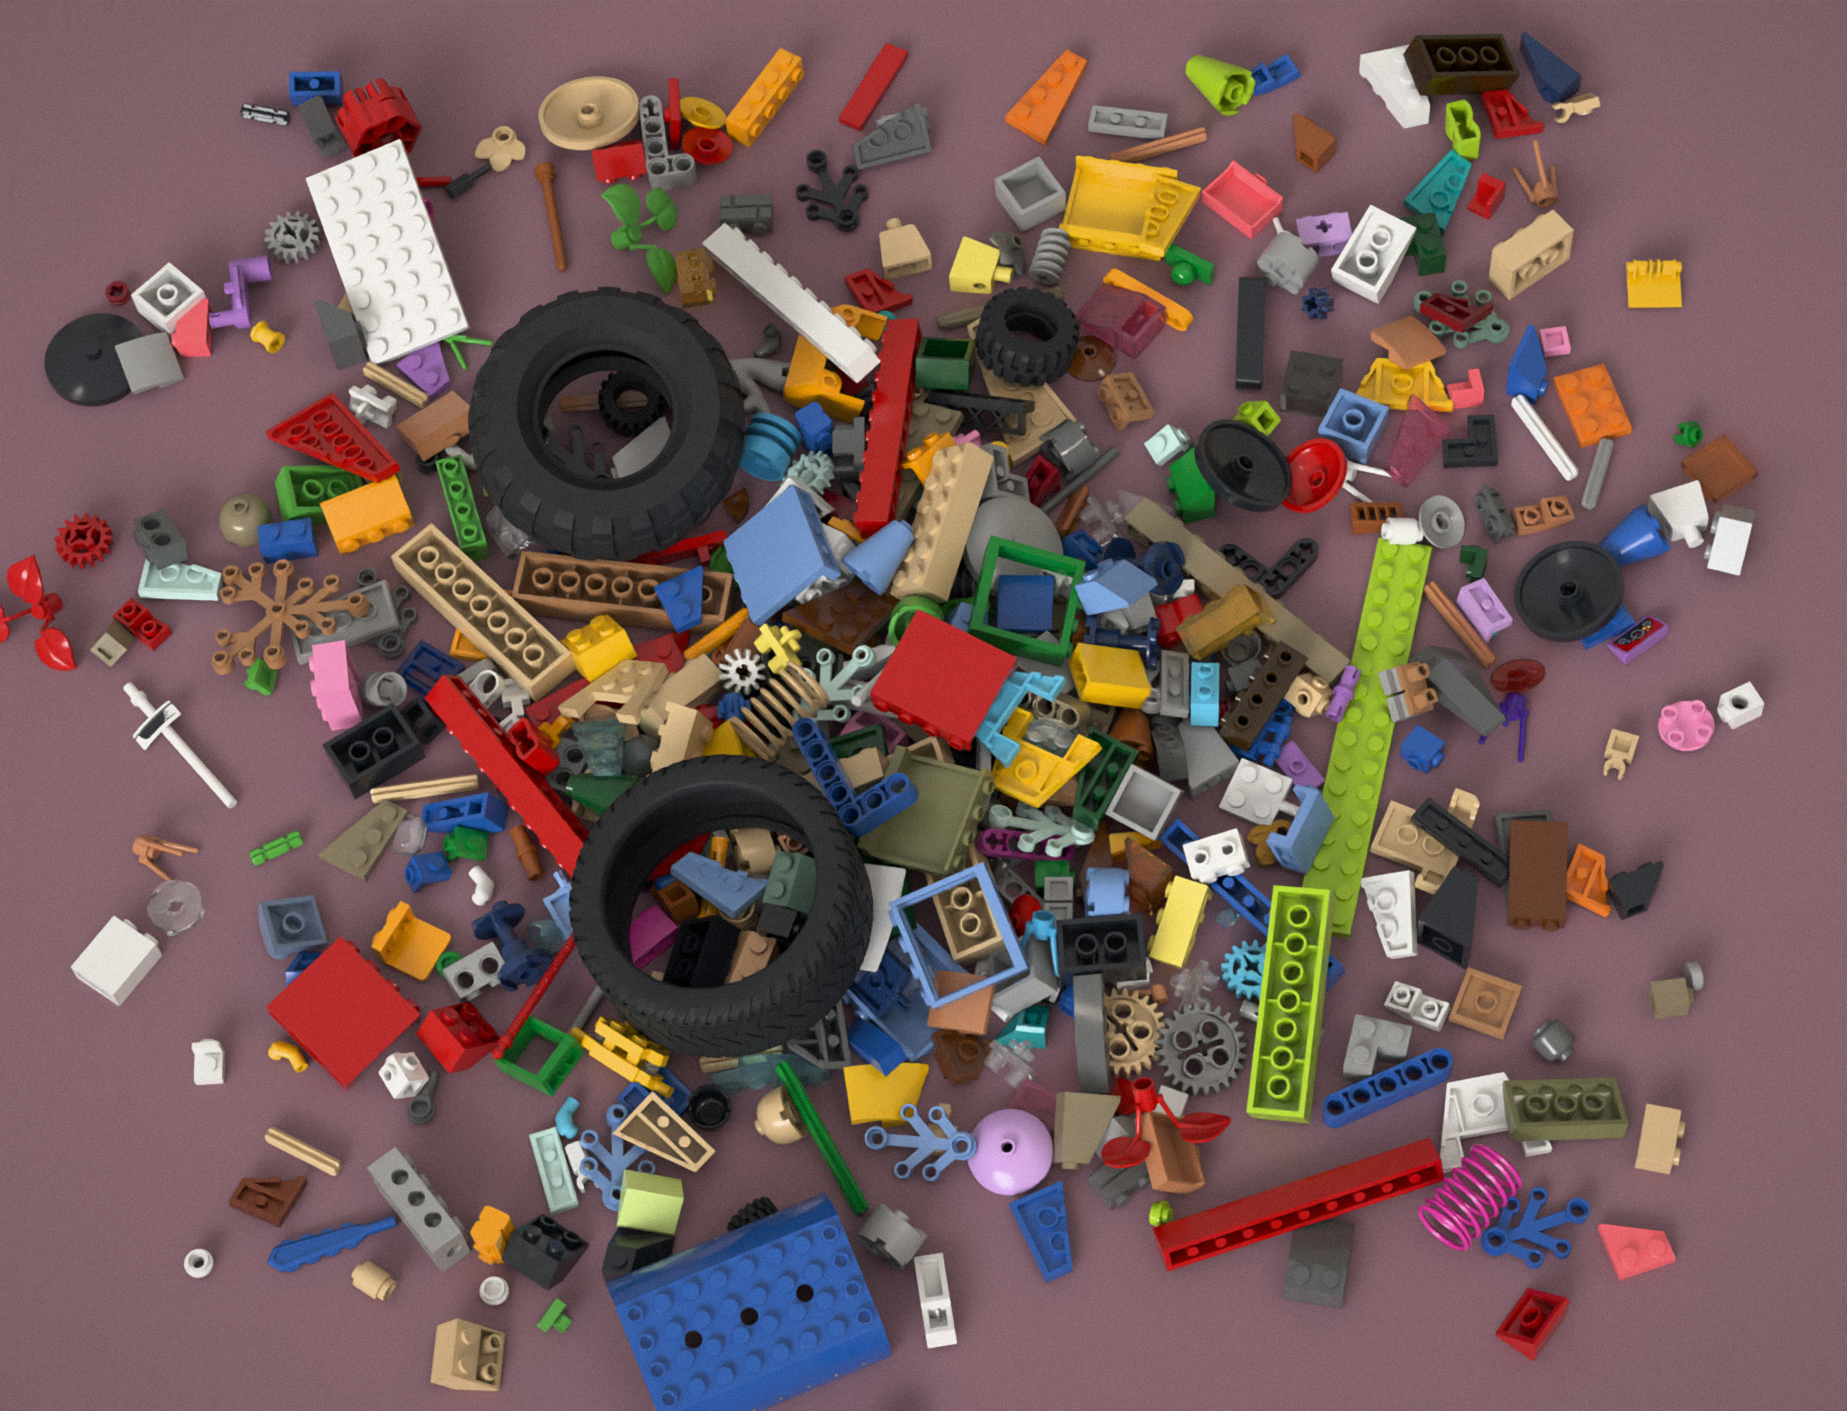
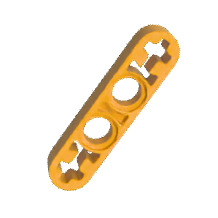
[1103,268,1194,332]

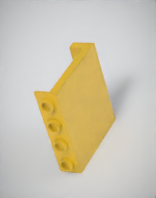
[1059,155,1178,261]

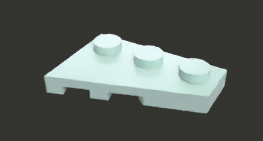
[138,559,223,601]

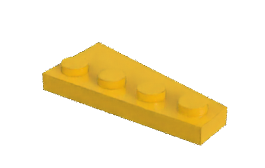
[1139,173,1201,257]

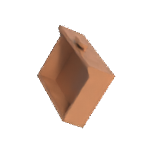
[396,391,470,462]
[1134,1112,1206,1195]

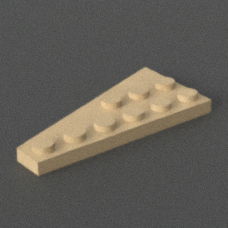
[967,318,1077,467]

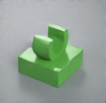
[243,658,278,695]
[536,1298,572,1333]

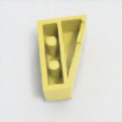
[1147,876,1214,970]

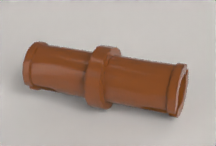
[509,825,545,882]

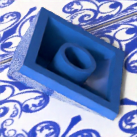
[1506,324,1549,404]

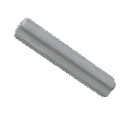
[1581,438,1614,510]

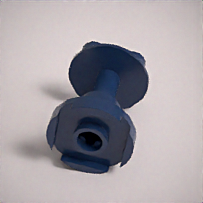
[1096,537,1185,596]
[1083,614,1161,672]
[471,900,553,991]

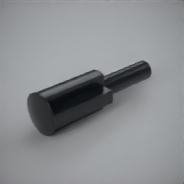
[444,163,492,199]

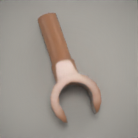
[1128,984,1169,1005]

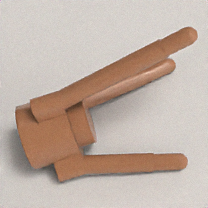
[1512,140,1559,208]
[132,834,199,883]

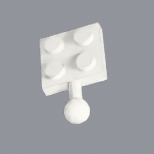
[1219,758,1300,826]

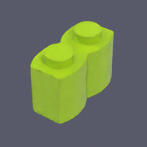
[1445,99,1481,161]

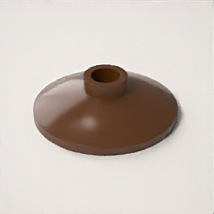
[1067,336,1116,382]

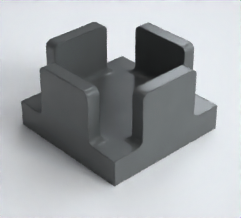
[832,417,868,486]

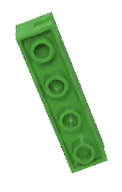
[435,454,491,562]

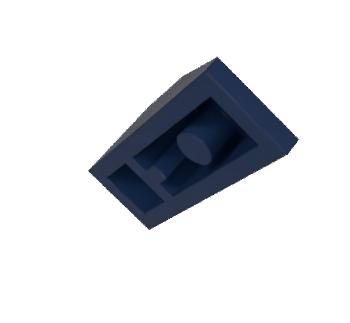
[1520,32,1581,104]

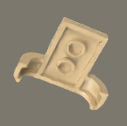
[1370,788,1480,895]

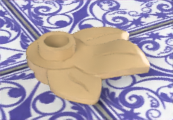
[475,126,526,172]

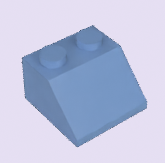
[1318,388,1389,465]
[1075,559,1158,615]

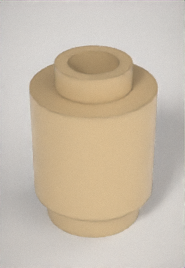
[351,1261,397,1302]

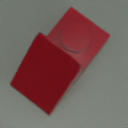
[1025,454,1060,508]

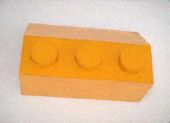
[320,474,415,555]

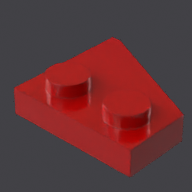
[1481,89,1544,139]
[844,268,913,313]

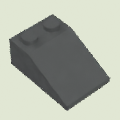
[1283,1219,1355,1309]

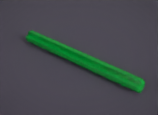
[776,1060,869,1215]

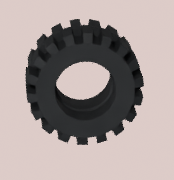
[598,371,665,437]

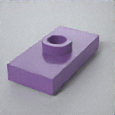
[1274,740,1325,789]

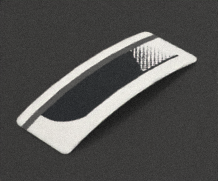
[133,701,181,750]

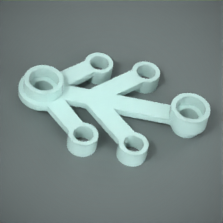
[792,645,877,724]
[988,801,1095,857]

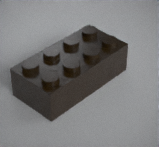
[1403,34,1520,96]

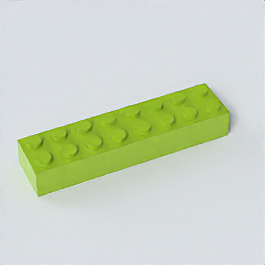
[1247,885,1336,1124]

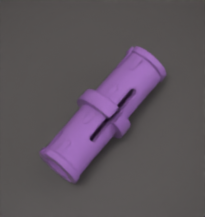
[1325,665,1362,722]

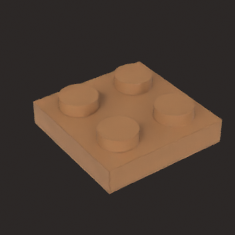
[1449,967,1523,1040]

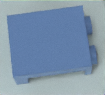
[1266,784,1335,875]

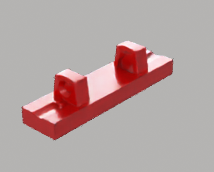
[622,530,727,568]

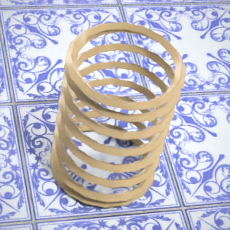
[730,661,830,762]

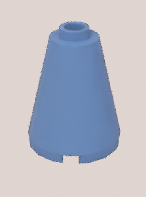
[841,519,915,595]

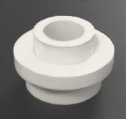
[184,1249,214,1278]

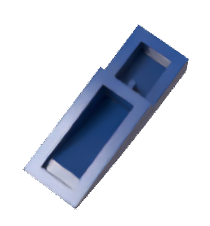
[846,1019,907,1077]

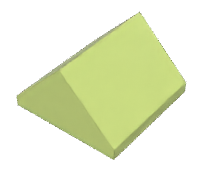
[616,1169,684,1236]

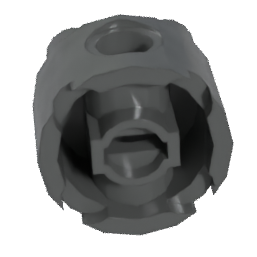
[1039,419,1100,481]

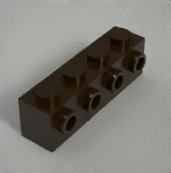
[1219,640,1308,753]

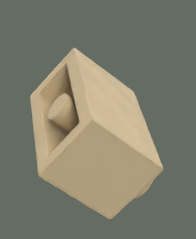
[1635,1103,1685,1175]

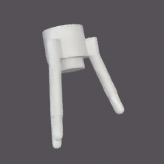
[1342,460,1400,502]

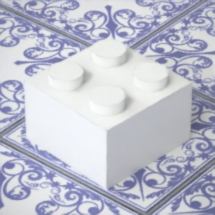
[131,262,206,340]

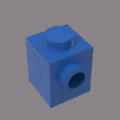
[1400,724,1445,774]

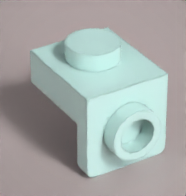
[1144,424,1190,466]

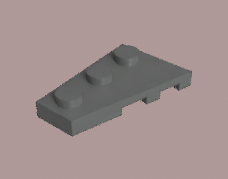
[851,101,932,170]

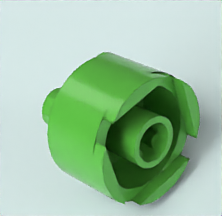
[889,595,945,648]

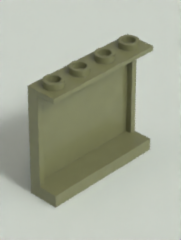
[857,745,995,878]

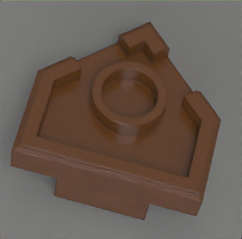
[931,1029,995,1086]

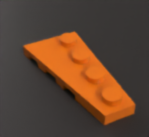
[1005,49,1087,146]

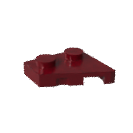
[1419,293,1493,333]

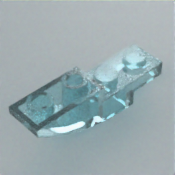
[711,1054,830,1096]

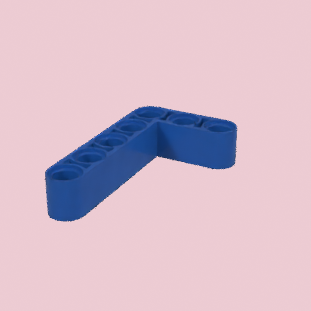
[792,718,919,837]

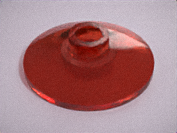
[1490,659,1546,693]

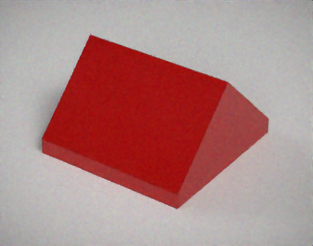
[1495,1288,1570,1361]

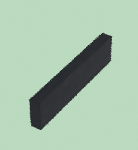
[1410,797,1510,888]

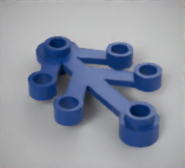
[1481,1187,1590,1269]

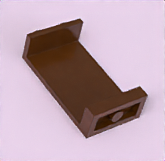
[1507,820,1568,931]

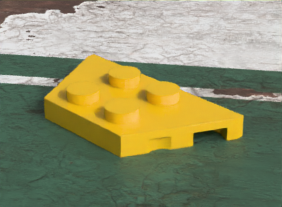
[1356,358,1453,412]

